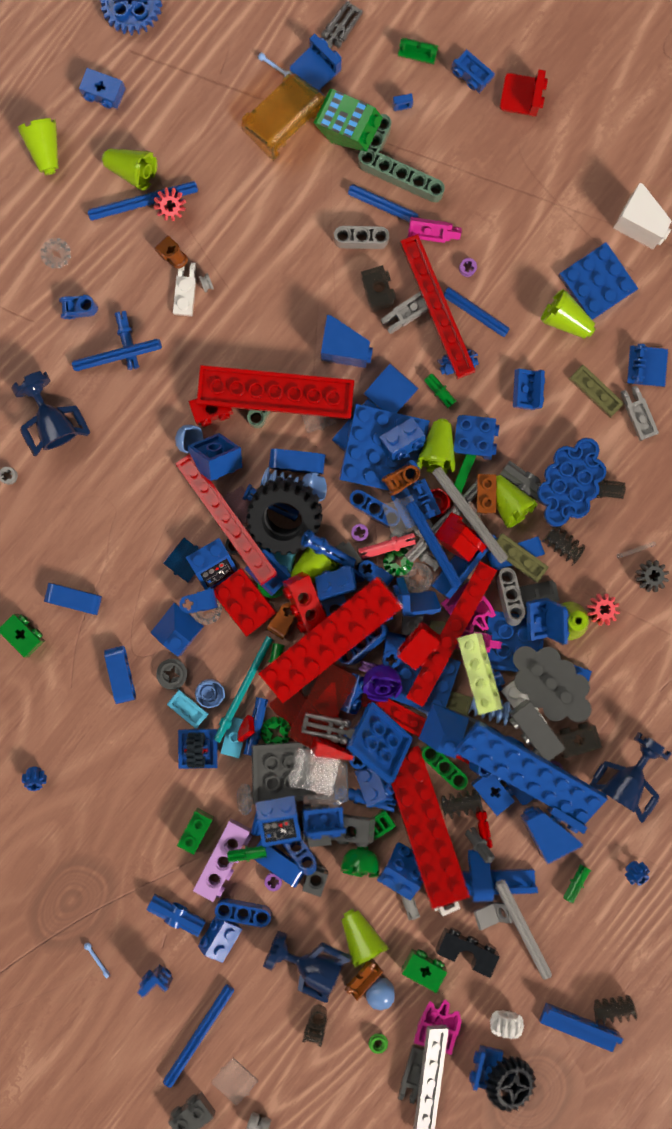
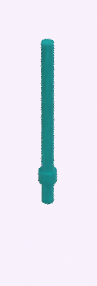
[213,636,273,743]

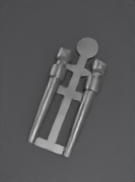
[321,0,363,49]
[302,713,355,744]

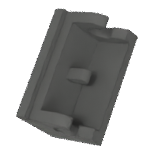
[519,580,560,607]

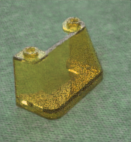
[241,73,326,161]

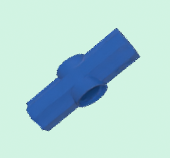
[147,894,206,937]

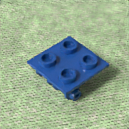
[627,344,668,387]
[391,478,441,530]

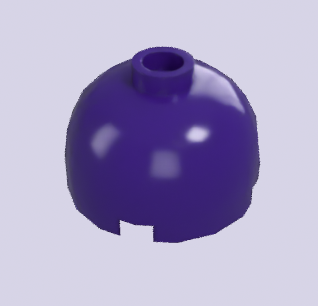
[363,665,402,702]

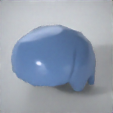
[175,425,203,453]
[302,472,327,502]
[195,679,225,708]
[366,977,395,1010]

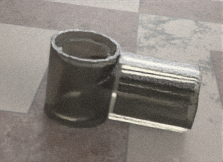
[596,479,626,499]

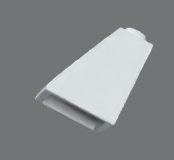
[614,183,672,249]

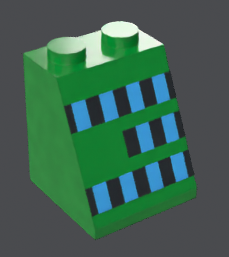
[313,89,383,152]

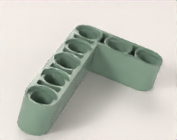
[358,114,445,203]

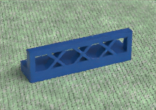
[431,534,498,599]
[461,869,538,896]
[539,1003,623,1052]

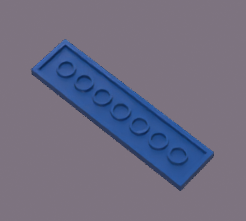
[455,721,608,824]

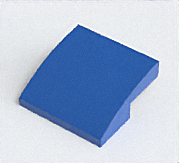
[364,363,419,413]

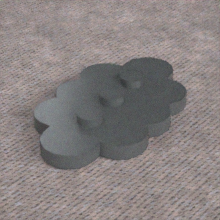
[513,646,592,722]

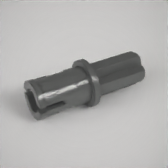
[465,827,495,863]

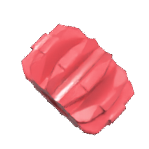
[154,187,186,221]
[587,593,620,626]

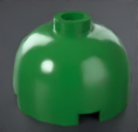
[340,846,380,878]

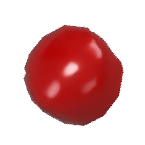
[431,488,451,517]

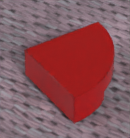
[237,715,255,742]

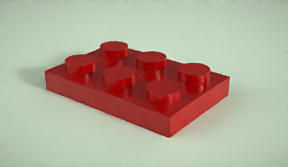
[214,568,277,637]

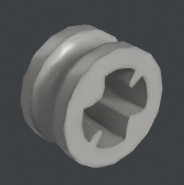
[199,273,214,293]
[0,467,18,485]

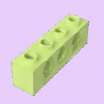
[457,633,503,715]

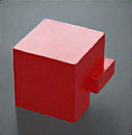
[435,512,487,562]

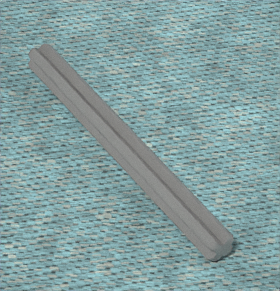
[432,467,508,563]
[405,481,477,562]
[495,879,552,980]

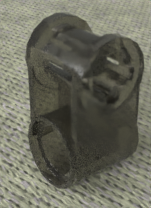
[302,1005,327,1047]

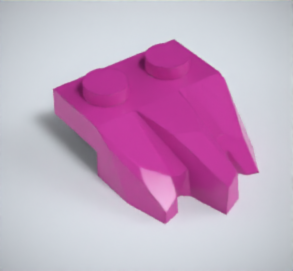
[441,581,496,634]
[413,999,462,1055]

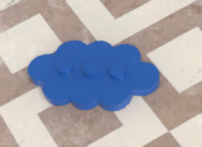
[537,438,607,527]

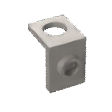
[474,902,513,930]

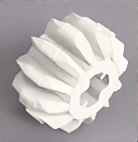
[490,1010,524,1039]

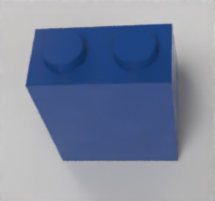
[321,315,373,368]
[520,806,583,864]

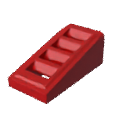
[311,736,353,760]

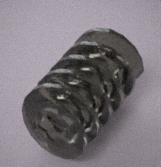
[542,526,585,566]
[441,789,483,820]
[593,995,637,1026]

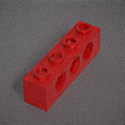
[282,572,326,636]

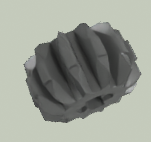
[636,560,669,592]

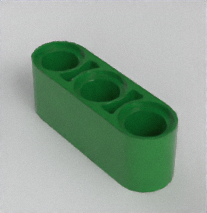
[421,744,468,790]

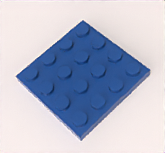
[339,404,430,490]

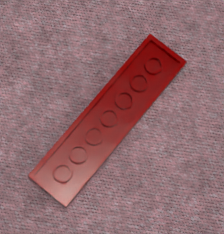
[197,365,354,419]
[258,576,403,703]
[391,745,470,910]

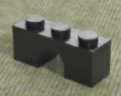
[435,928,500,978]

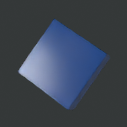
[392,93,413,111]

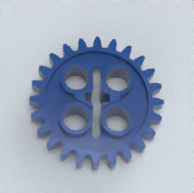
[100,0,162,35]

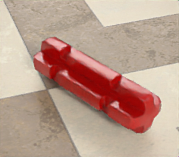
[476,810,493,849]

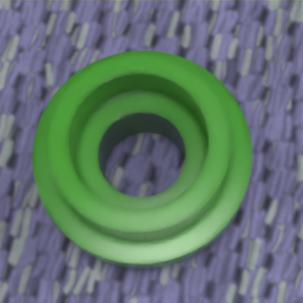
[369,1033,388,1054]

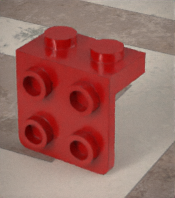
[500,69,548,117]

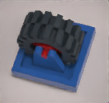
[178,729,218,769]

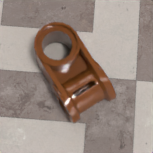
[154,235,188,269]
[381,465,420,496]
[266,602,296,640]

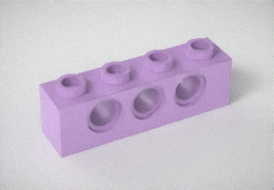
[193,819,252,902]

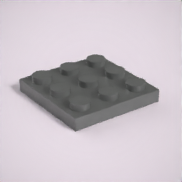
[251,741,311,804]

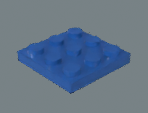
[558,242,638,320]
[486,611,544,672]
[389,658,461,712]
[347,702,413,784]

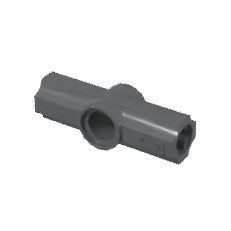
[500,461,546,507]

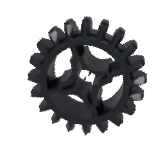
[484,1056,536,1113]

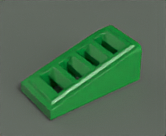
[353,809,396,845]

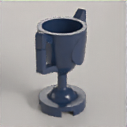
[11,371,90,457]
[589,732,672,823]
[263,931,351,1003]

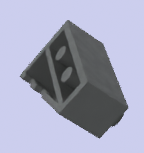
[508,699,565,761]

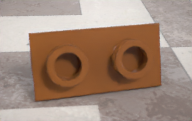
[477,474,497,514]
[345,958,384,1001]

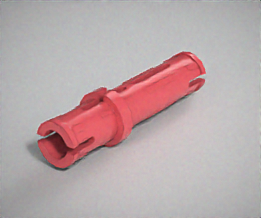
[358,532,417,560]

